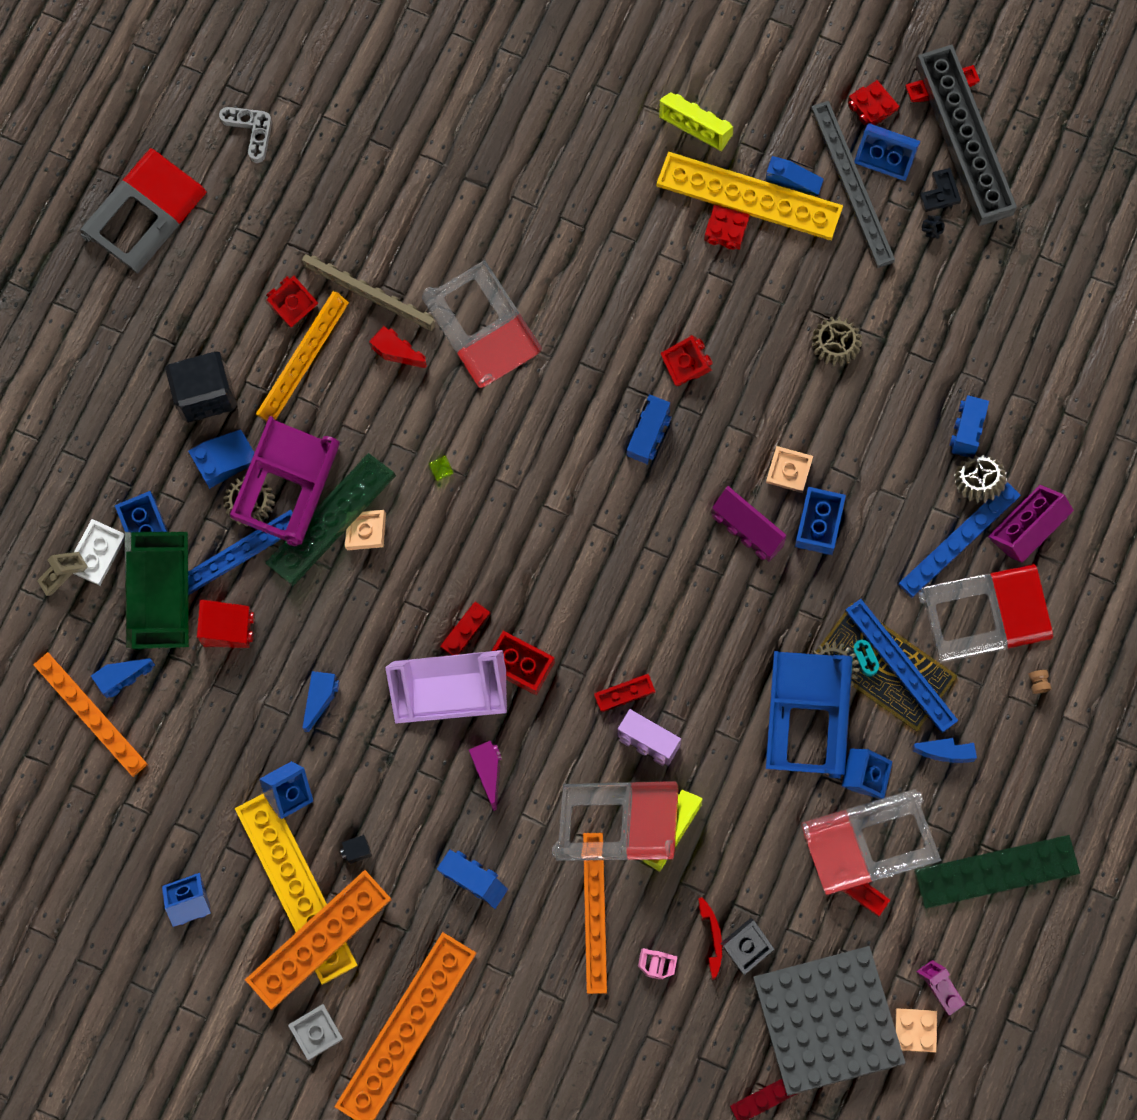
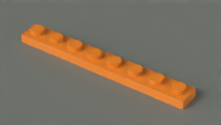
[33,652,148,777]
[583,833,607,994]

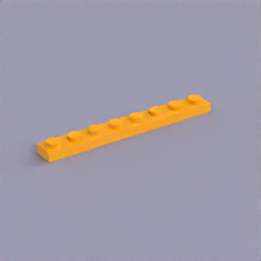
[256,291,349,423]

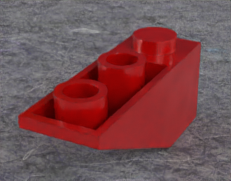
[369,326,427,368]

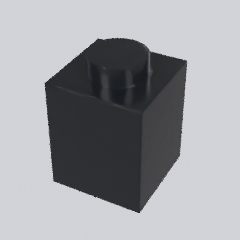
[340,835,372,864]

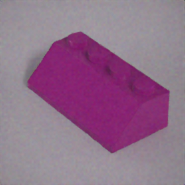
[988,485,1074,563]
[712,486,786,562]

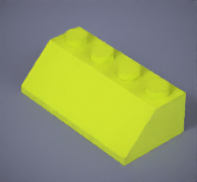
[659,92,733,152]
[641,790,703,872]

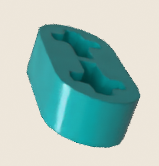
[853,640,879,676]

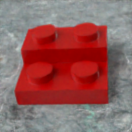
[848,80,899,125]
[704,205,750,250]
[265,276,319,328]
[660,335,713,387]

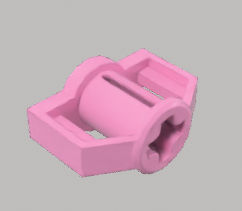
[638,948,677,979]

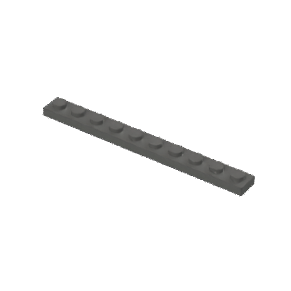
[811,101,895,268]

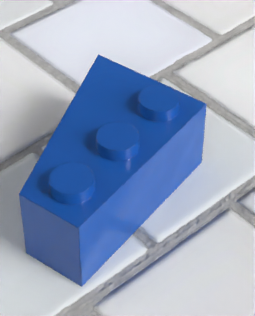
[627,394,672,465]
[949,395,989,459]
[437,849,508,909]

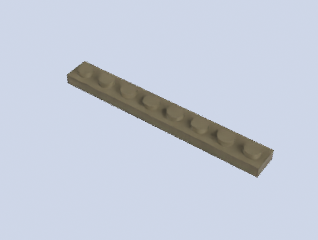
[302,254,436,331]

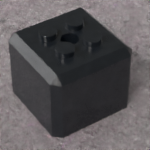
[165,352,237,423]

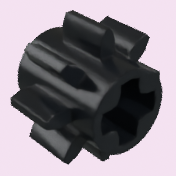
[922,215,945,238]

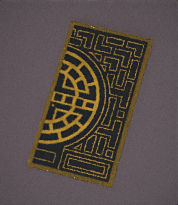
[816,603,957,732]

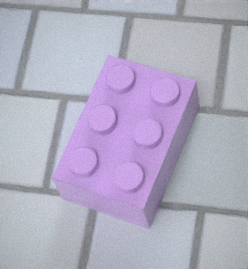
[618,709,681,766]

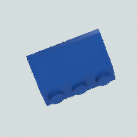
[854,123,921,181]

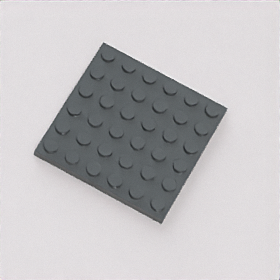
[753,946,906,1096]

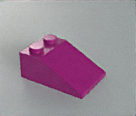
[469,741,502,811]

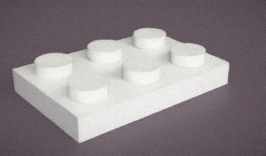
[73,519,125,586]

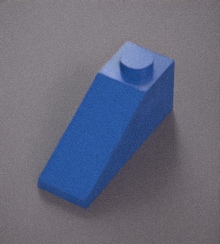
[766,156,824,196]
[303,671,340,732]

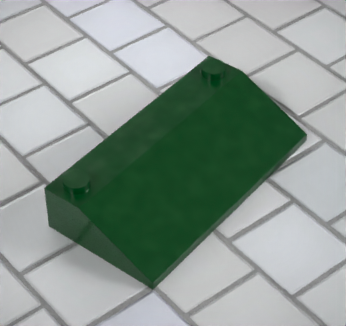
[125,532,189,649]

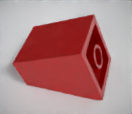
[197,600,255,648]

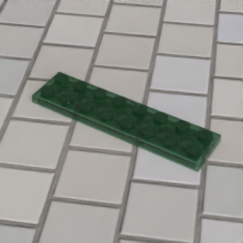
[266,453,396,586]
[914,835,1080,909]

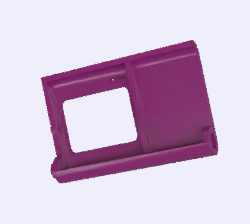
[230,416,340,546]

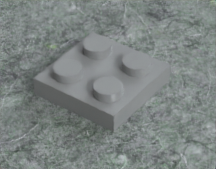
[288,1004,344,1061]

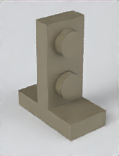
[37,552,88,596]

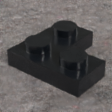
[920,168,961,212]

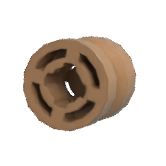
[1028,670,1052,694]

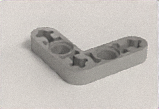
[219,107,272,163]

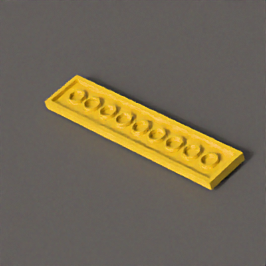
[656,152,843,241]
[235,794,358,985]

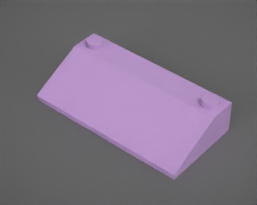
[385,650,507,723]

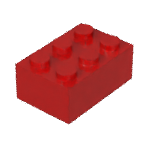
[492,631,555,696]

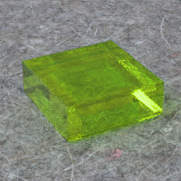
[428,455,454,481]

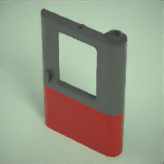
[80,148,207,274]

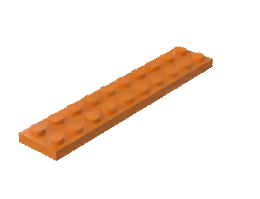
[334,932,477,1120]

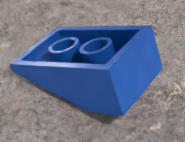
[188,429,254,489]

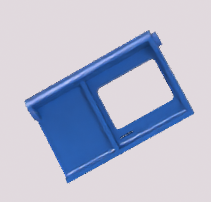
[766,651,853,779]

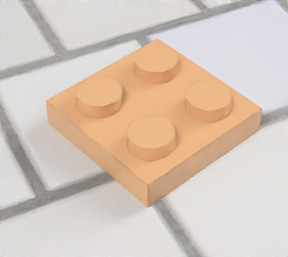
[766,446,813,493]
[345,510,386,550]
[895,1008,937,1053]

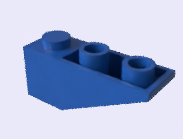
[91,658,155,698]

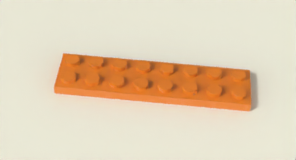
[245,870,392,1010]

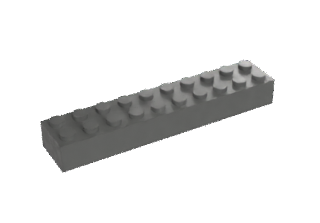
[915,45,1017,226]

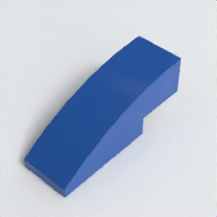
[912,738,977,763]

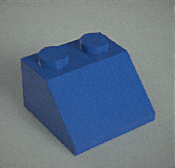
[842,748,893,799]
[259,761,313,819]
[162,873,211,927]

